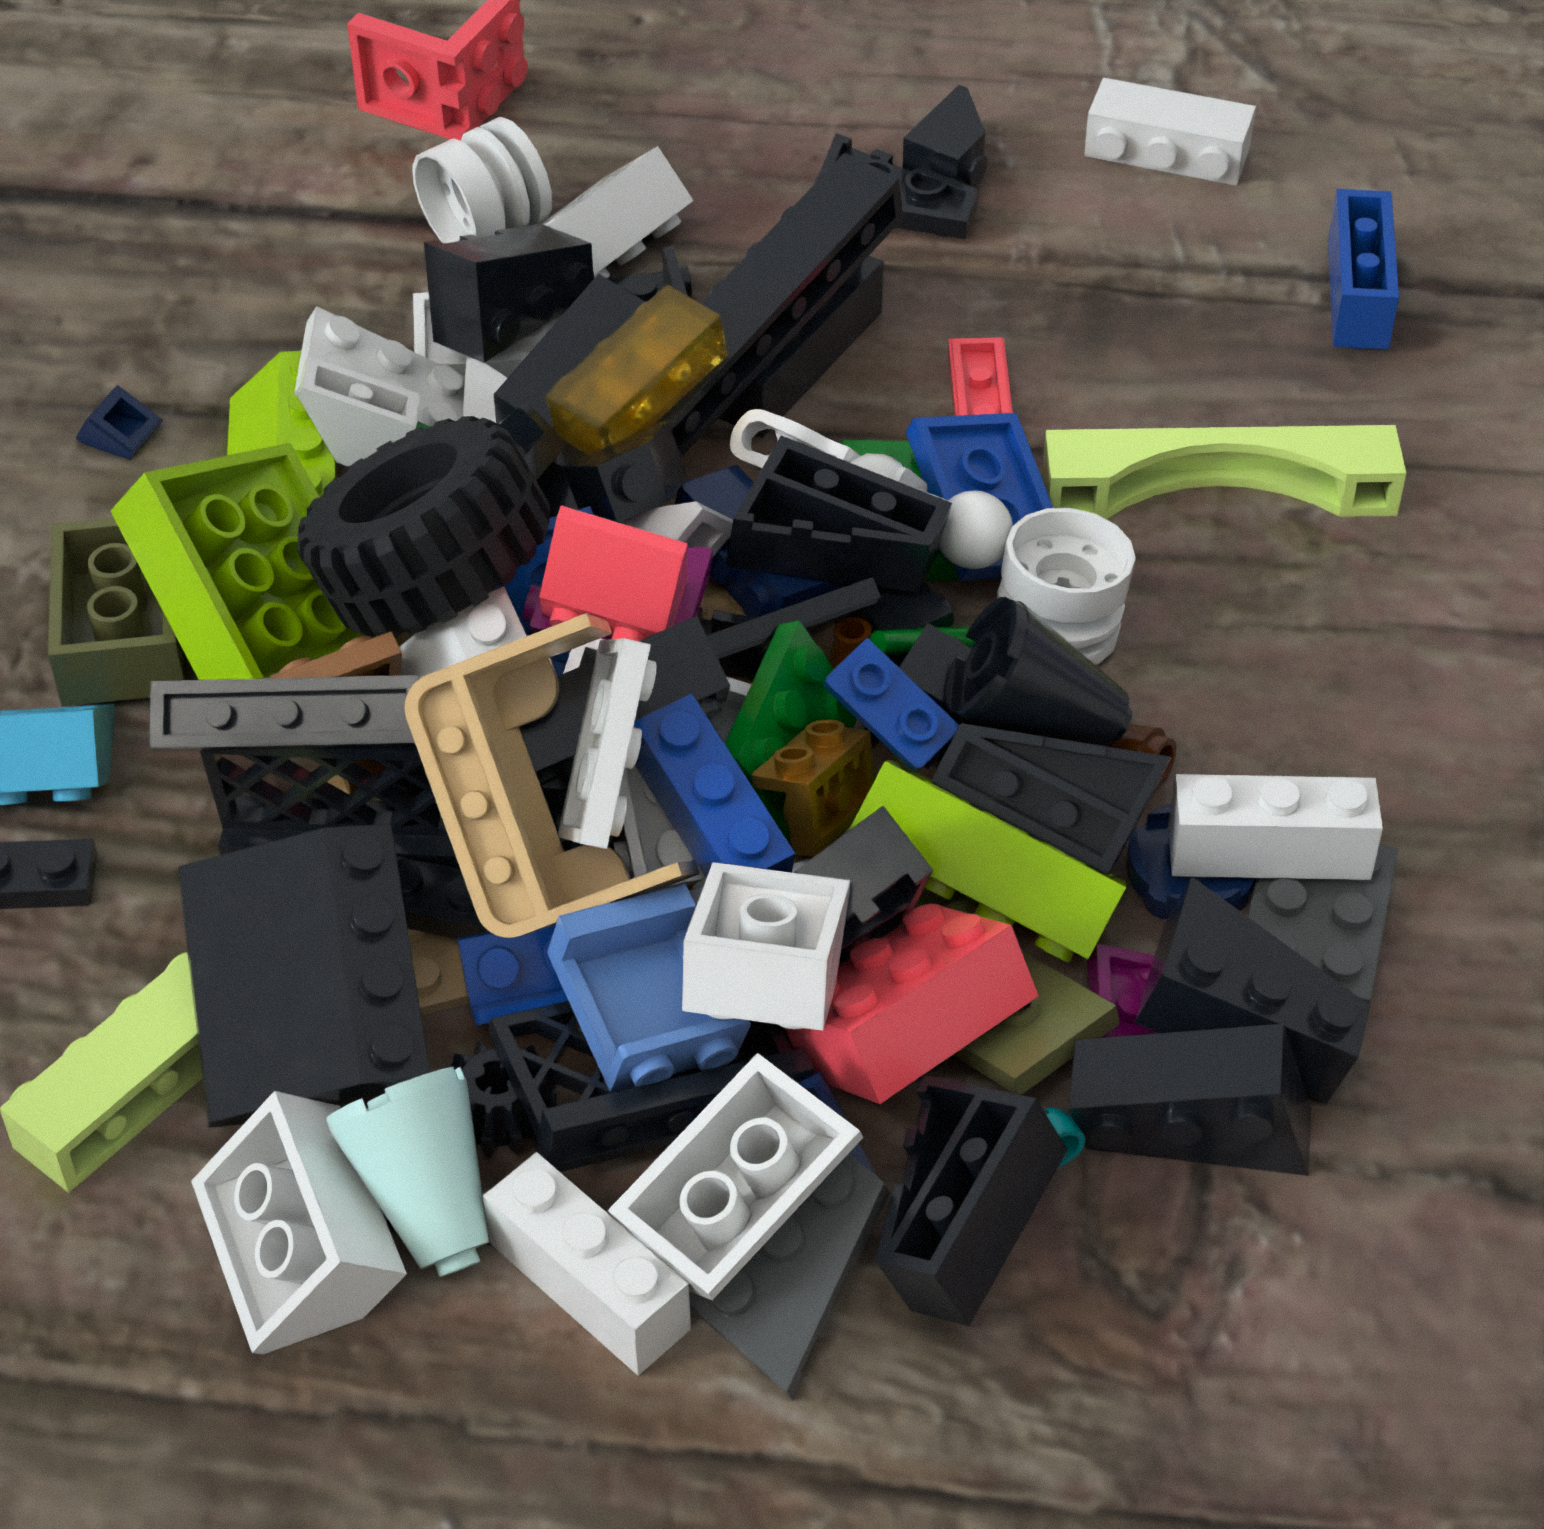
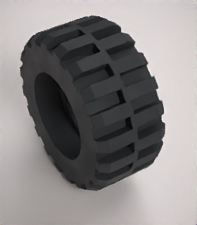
[297,416,550,638]

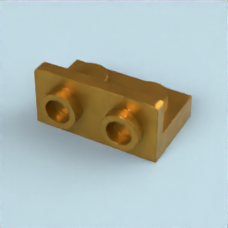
[752,720,874,857]

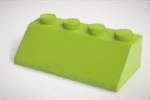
[227,350,344,497]
[849,760,1126,963]

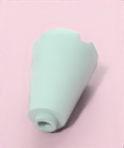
[326,1067,489,1277]

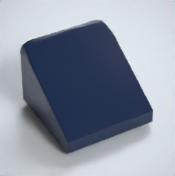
[76,385,163,459]

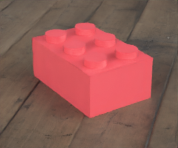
[785,904,1039,1104]

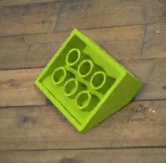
[110,443,400,680]

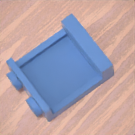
[547,883,751,1092]

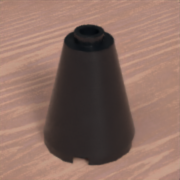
[945,597,1132,746]

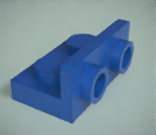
[824,638,960,772]
[456,926,568,1027]

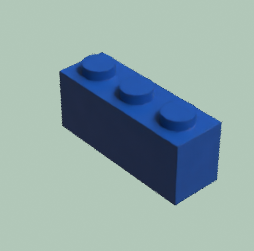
[1328,189,1399,350]
[633,693,795,879]

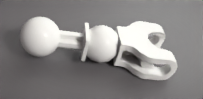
[730,409,1013,569]

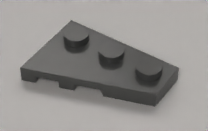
[689,1153,889,1401]

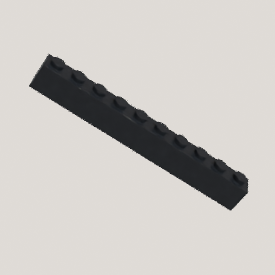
[536,153,904,518]

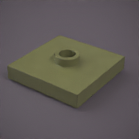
[953,952,1120,1095]

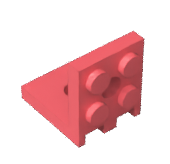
[347,0,528,141]

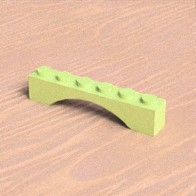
[1042,425,1406,519]

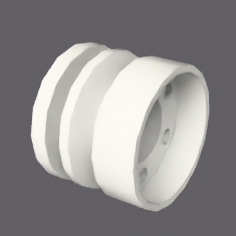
[412,117,552,243]
[996,508,1136,665]

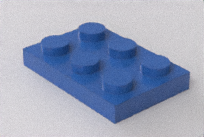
[905,413,1053,581]

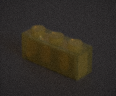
[546,284,728,455]

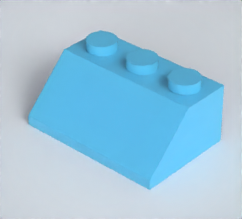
[0,704,115,805]

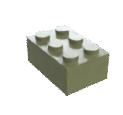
[48,518,187,706]

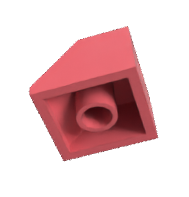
[539,506,688,641]

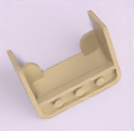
[405,613,700,938]

